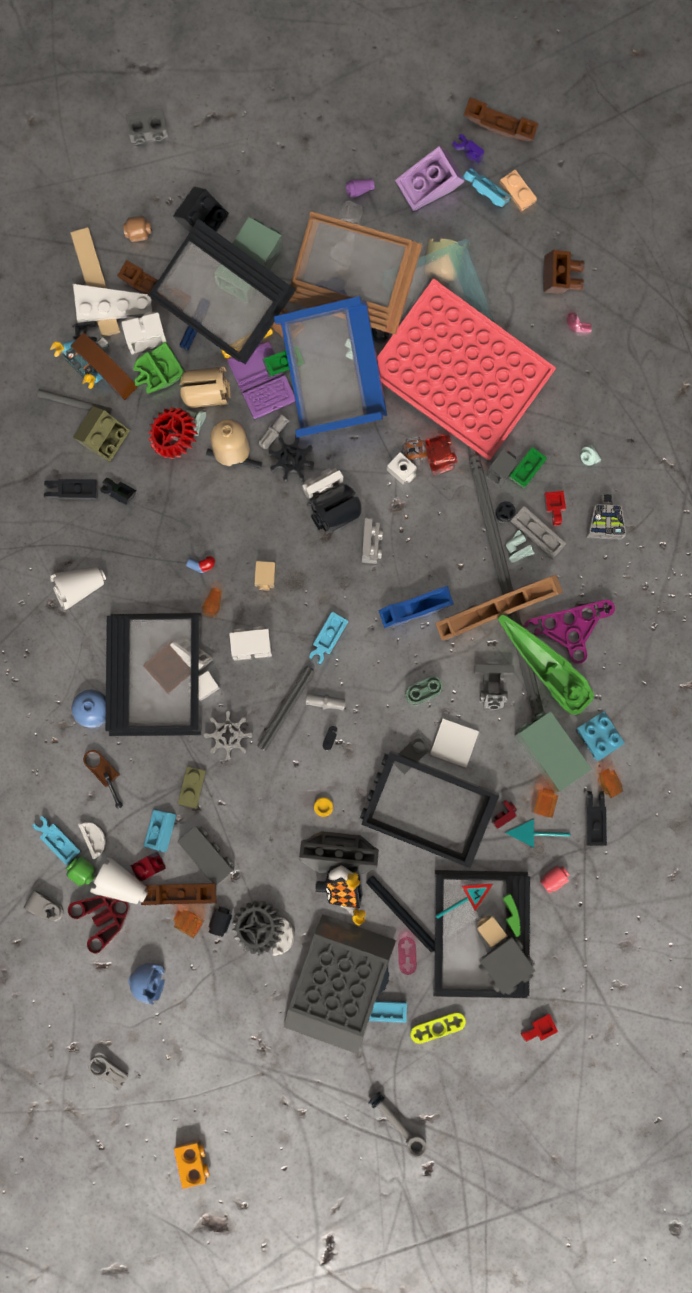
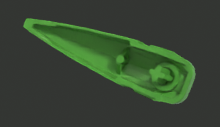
[498,614,594,715]

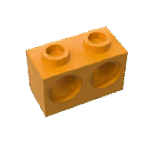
[174,1140,210,1189]

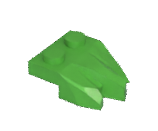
[133,342,185,394]

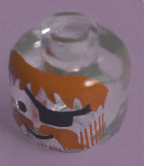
[402,437,428,466]

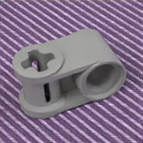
[23,890,63,922]

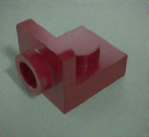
[492,800,517,829]

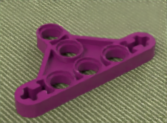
[523,600,615,664]

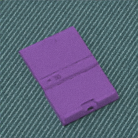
[227,341,295,419]

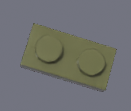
[178,766,206,809]

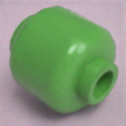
[66,857,95,886]

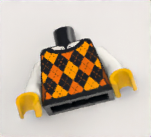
[316,866,366,925]

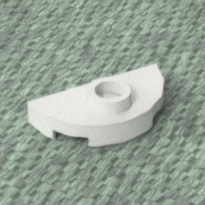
[78,822,106,860]
[273,918,295,956]

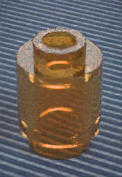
[597,768,623,798]

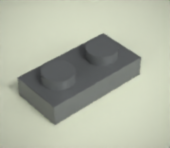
[394,734,432,775]

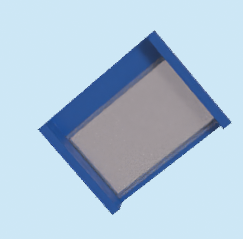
[274,296,387,437]

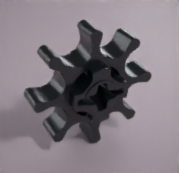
[268,436,314,482]

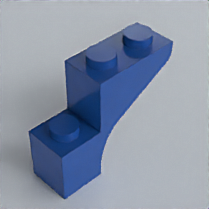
[378,586,454,629]

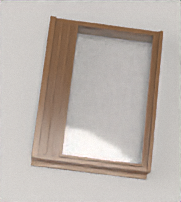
[289,211,423,334]

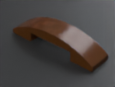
[464,97,539,141]
[117,260,192,311]
[70,332,138,401]
[141,883,217,905]

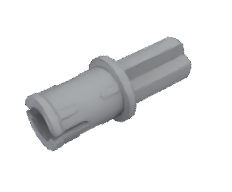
[258,414,289,450]

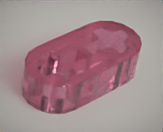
[398,937,417,975]

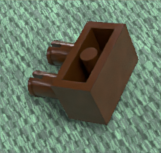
[544,250,585,294]

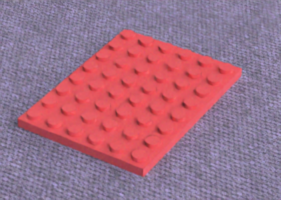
[377,279,556,461]

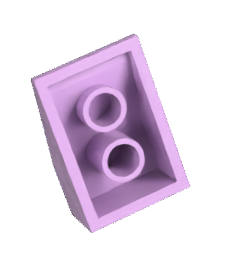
[395,146,465,211]

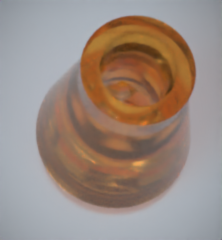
[201,588,222,618]

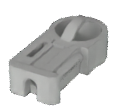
[89,1055,128,1091]

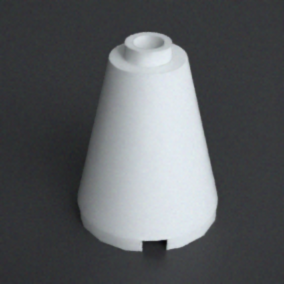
[50,567,106,610]
[91,857,148,904]

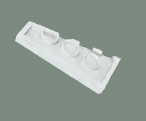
[73,284,152,322]

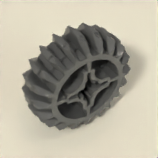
[232,901,285,955]

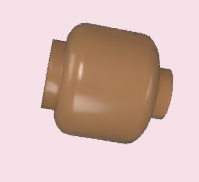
[124,216,152,242]

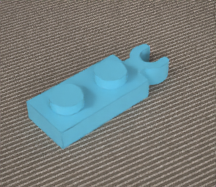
[463,168,512,207]
[309,612,349,664]
[32,816,81,865]

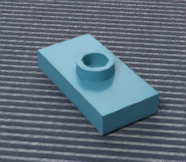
[369,1001,407,1023]

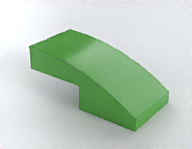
[501,894,520,937]

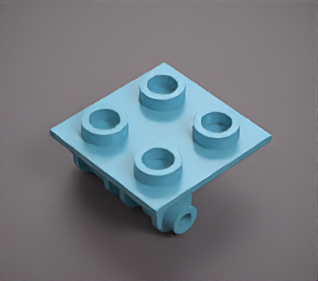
[576,711,625,761]

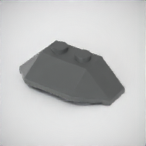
[299,831,379,875]

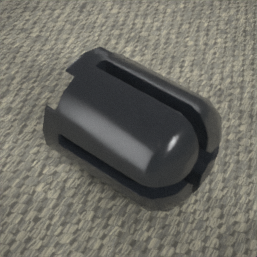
[307,484,362,536]

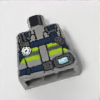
[587,494,626,539]

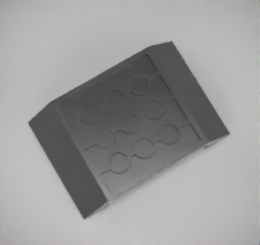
[284,914,396,1054]

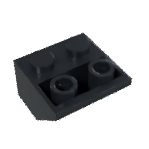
[173,187,229,231]

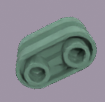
[405,676,443,706]

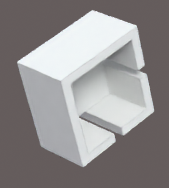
[121,312,167,355]
[229,626,272,660]

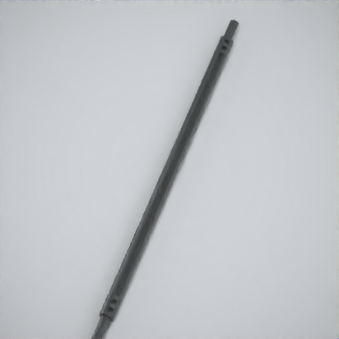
[468,446,544,717]

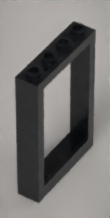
[360,750,499,868]

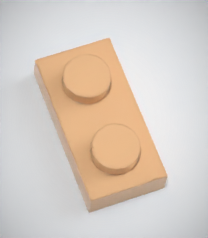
[500,170,537,211]

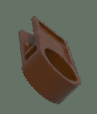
[83,750,120,787]

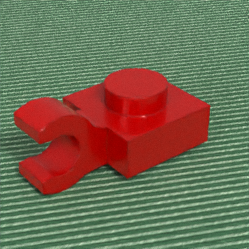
[544,491,566,526]
[521,1013,558,1042]

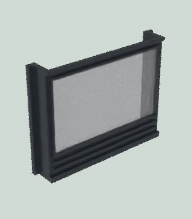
[147,219,297,365]
[105,613,202,736]
[433,870,530,998]

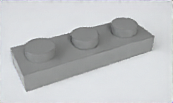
[511,506,566,559]

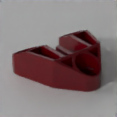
[68,896,130,954]

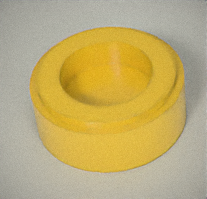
[314,797,333,817]

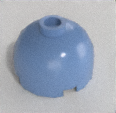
[71,689,106,728]
[128,963,165,1004]

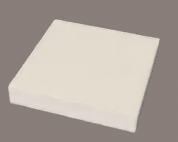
[430,719,479,768]

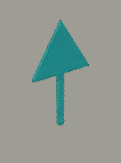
[505,819,571,848]

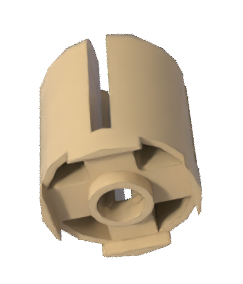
[180,367,231,408]

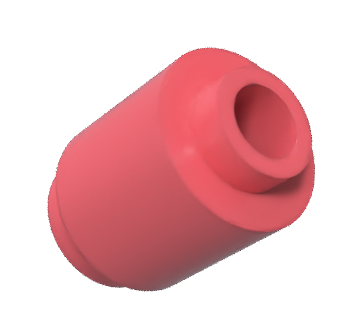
[540,866,570,893]

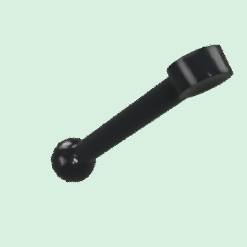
[103,772,123,809]

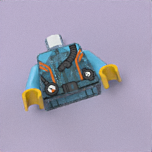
[50,337,110,389]

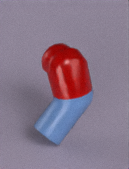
[186,556,215,573]

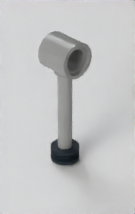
[368,1092,427,1158]

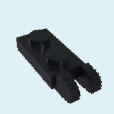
[44,479,98,500]
[586,791,607,846]

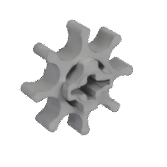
[204,711,253,760]

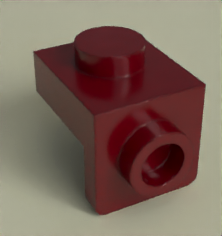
[130,852,166,882]

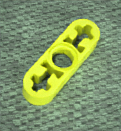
[410,1012,466,1044]

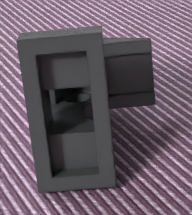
[474,665,514,710]

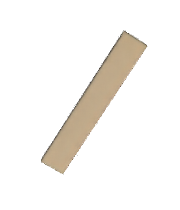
[70,227,121,338]

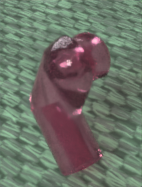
[567,312,591,334]

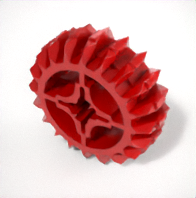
[148,407,198,459]

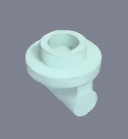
[580,444,602,465]

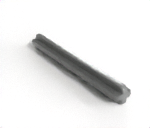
[257,666,314,751]

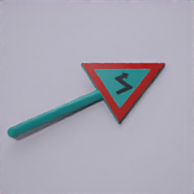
[436,883,493,918]

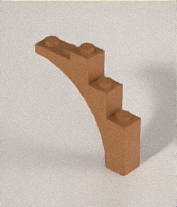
[435,574,563,641]

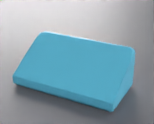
[143,809,176,852]

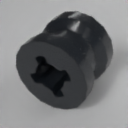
[495,501,516,523]

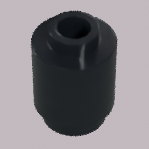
[208,906,233,937]

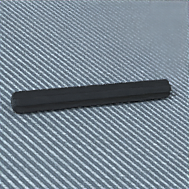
[366,876,435,953]

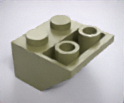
[73,406,130,462]

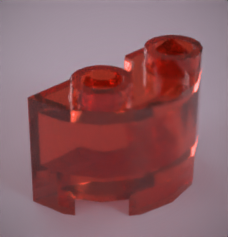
[422,434,458,476]

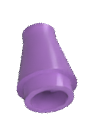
[346,178,374,198]

